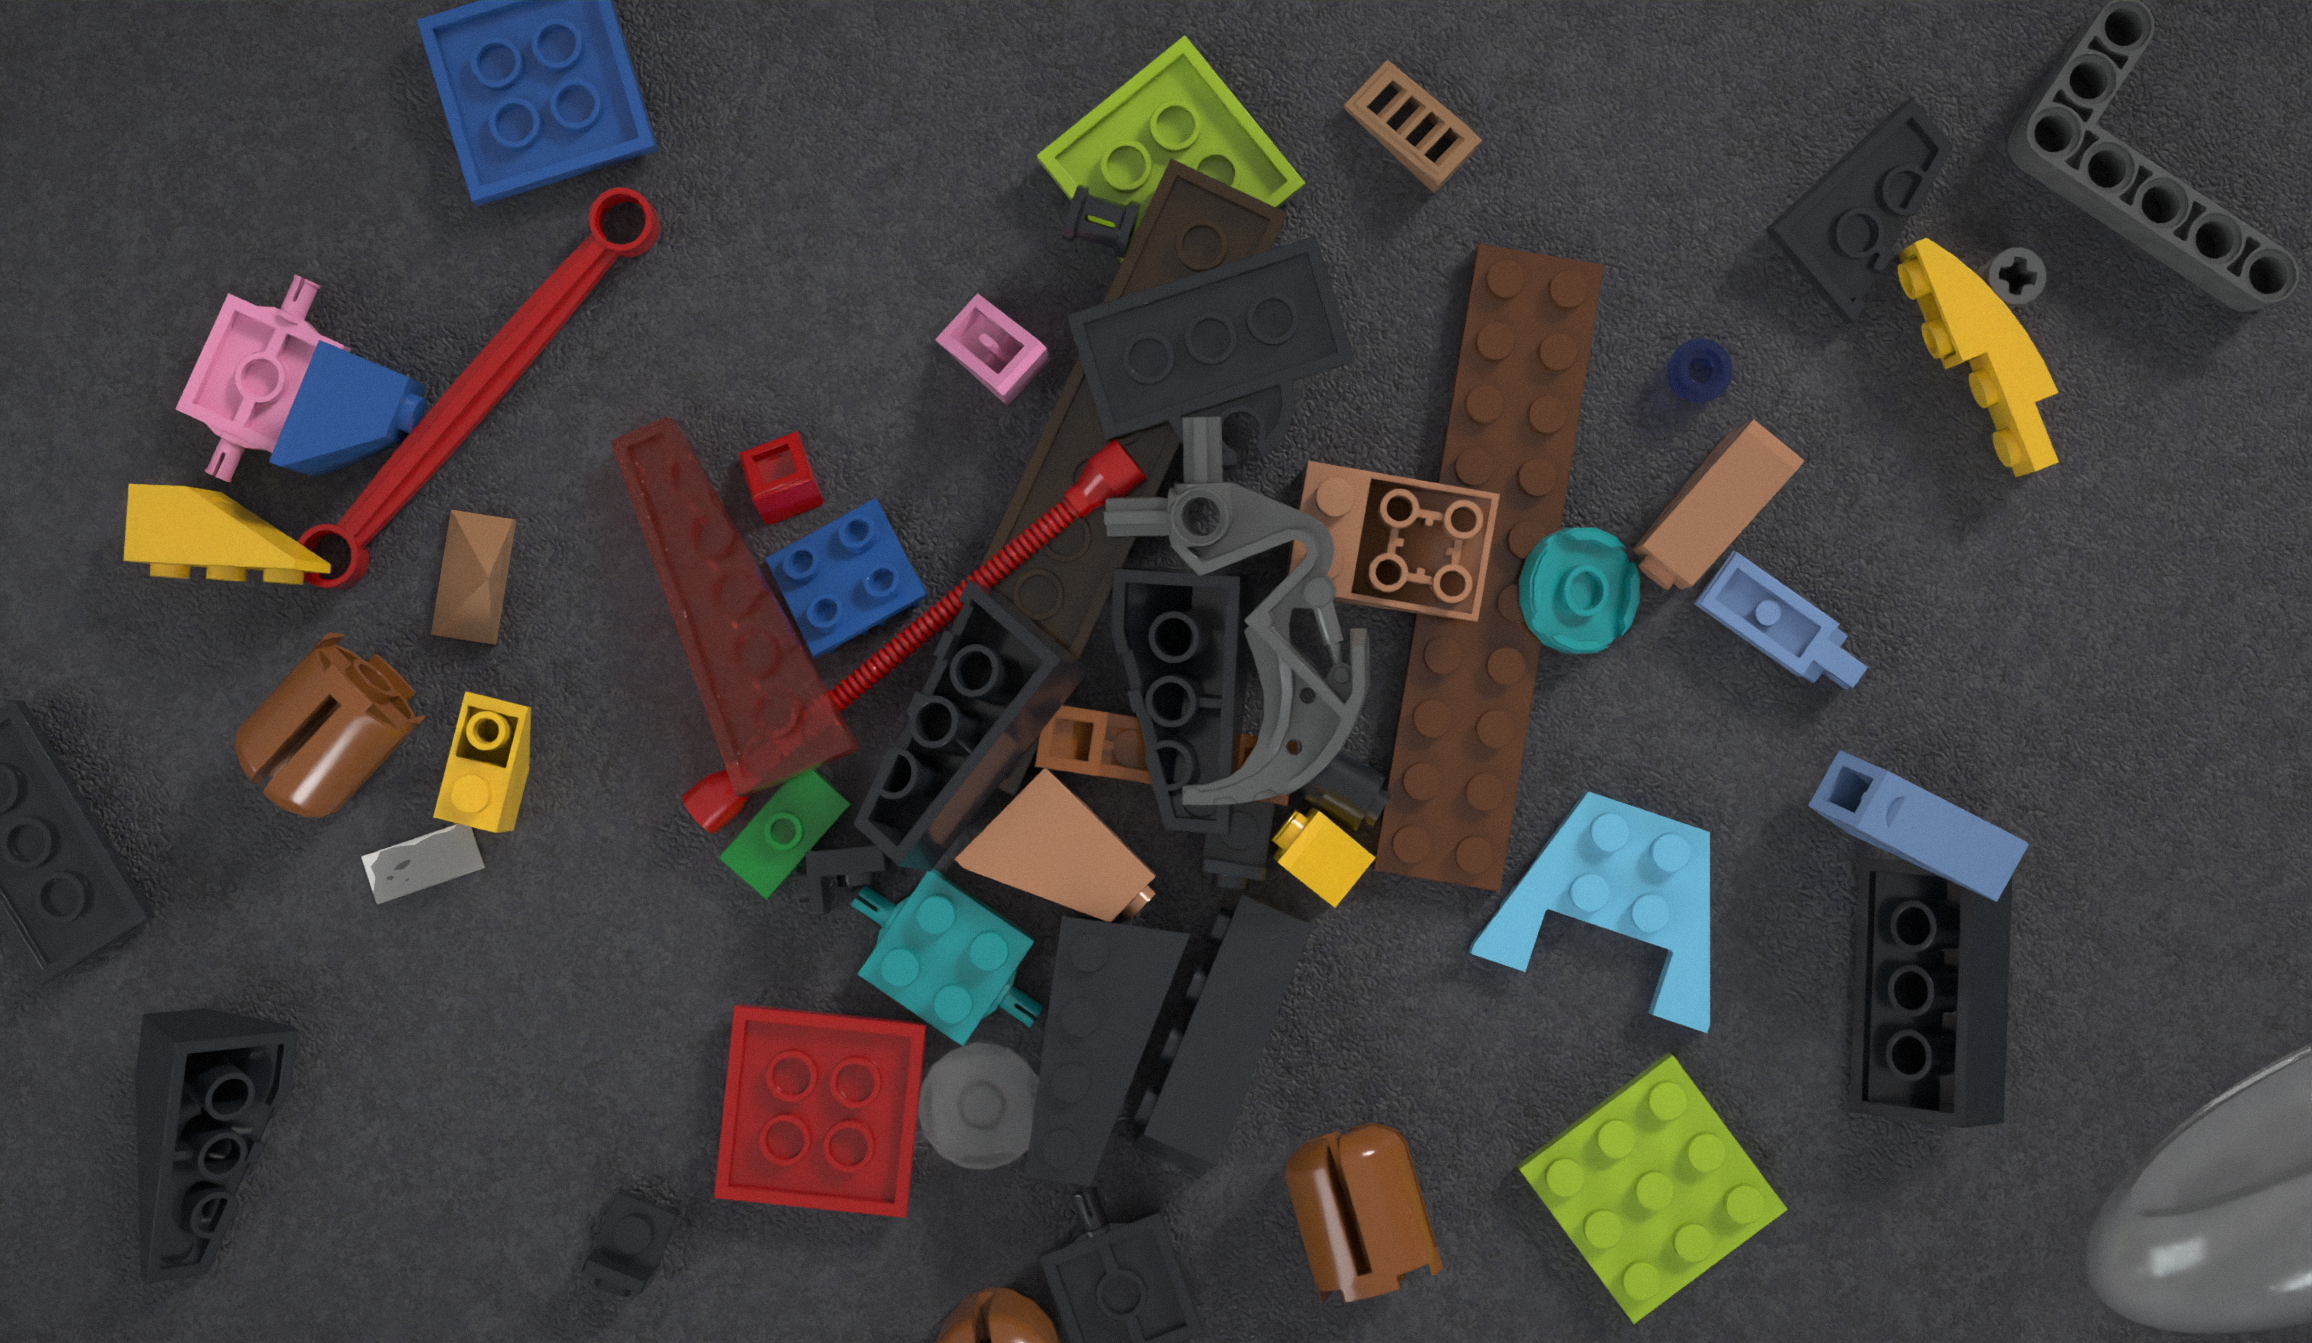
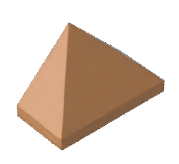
[431,510,516,645]

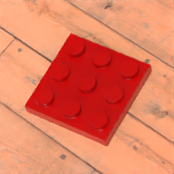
[714,1004,928,1218]

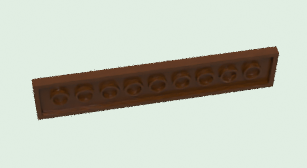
[1373,244,1604,892]

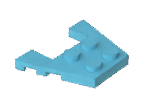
[1468,791,1710,1033]

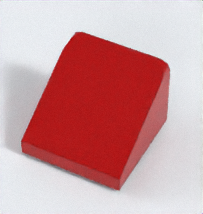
[738,431,824,525]

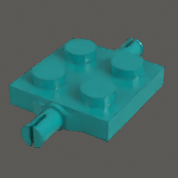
[851,868,1044,1046]

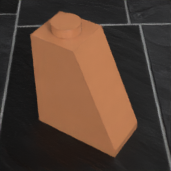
[1632,419,1804,590]
[955,767,1156,922]

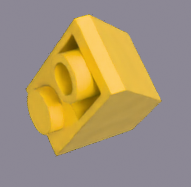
[433,691,531,833]
[1272,808,1375,908]

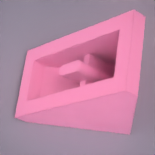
[935,293,1050,406]

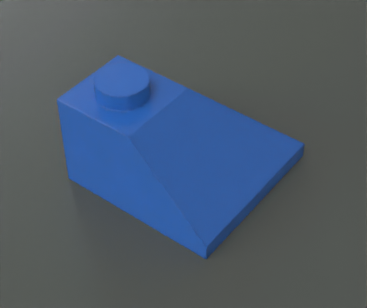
[269,340,426,478]

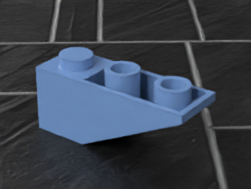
[1808,750,2029,902]

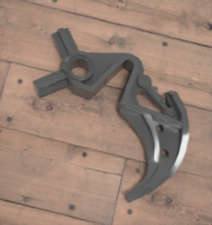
[1104,417,1370,805]

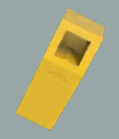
[123,484,331,585]

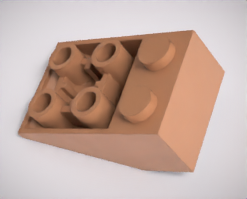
[1285,461,1500,622]

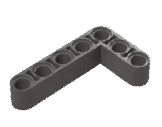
[2008,0,2299,312]

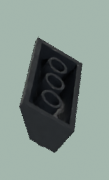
[1850,858,2012,1128]

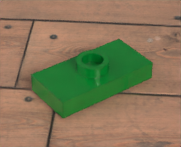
[719,762,853,900]

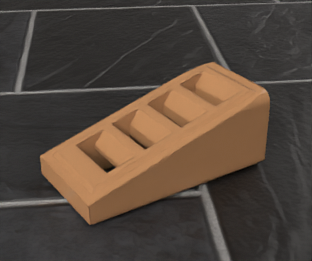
[1343,60,1482,194]

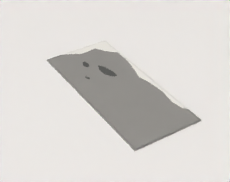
[361,824,485,905]

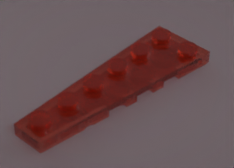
[610,417,859,798]

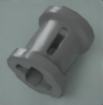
[1974,247,2046,311]

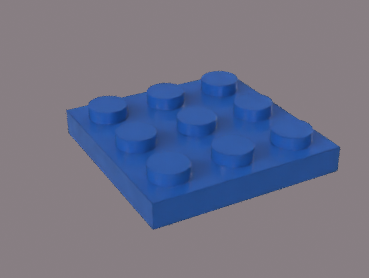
[417,0,659,206]

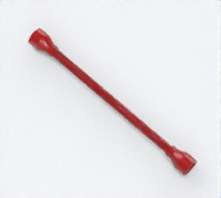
[682,438,1148,834]

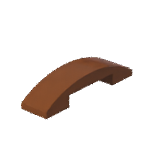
[1034,705,1297,805]

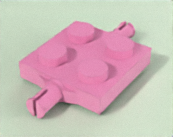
[176,275,351,483]

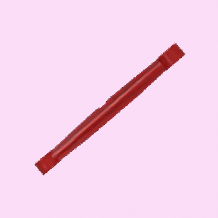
[298,187,660,590]

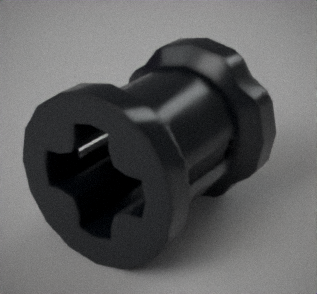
[1062,184,1141,259]

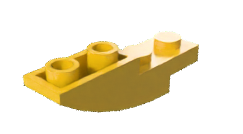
[1898,238,2059,477]

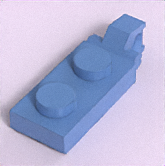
[1693,550,1868,689]

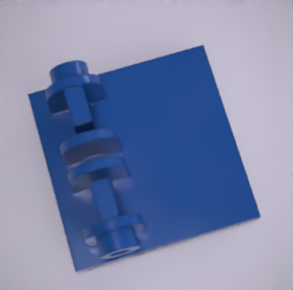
[765,498,929,658]

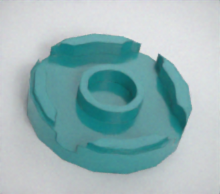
[1519,528,1640,654]

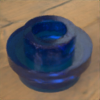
[1667,338,1733,403]

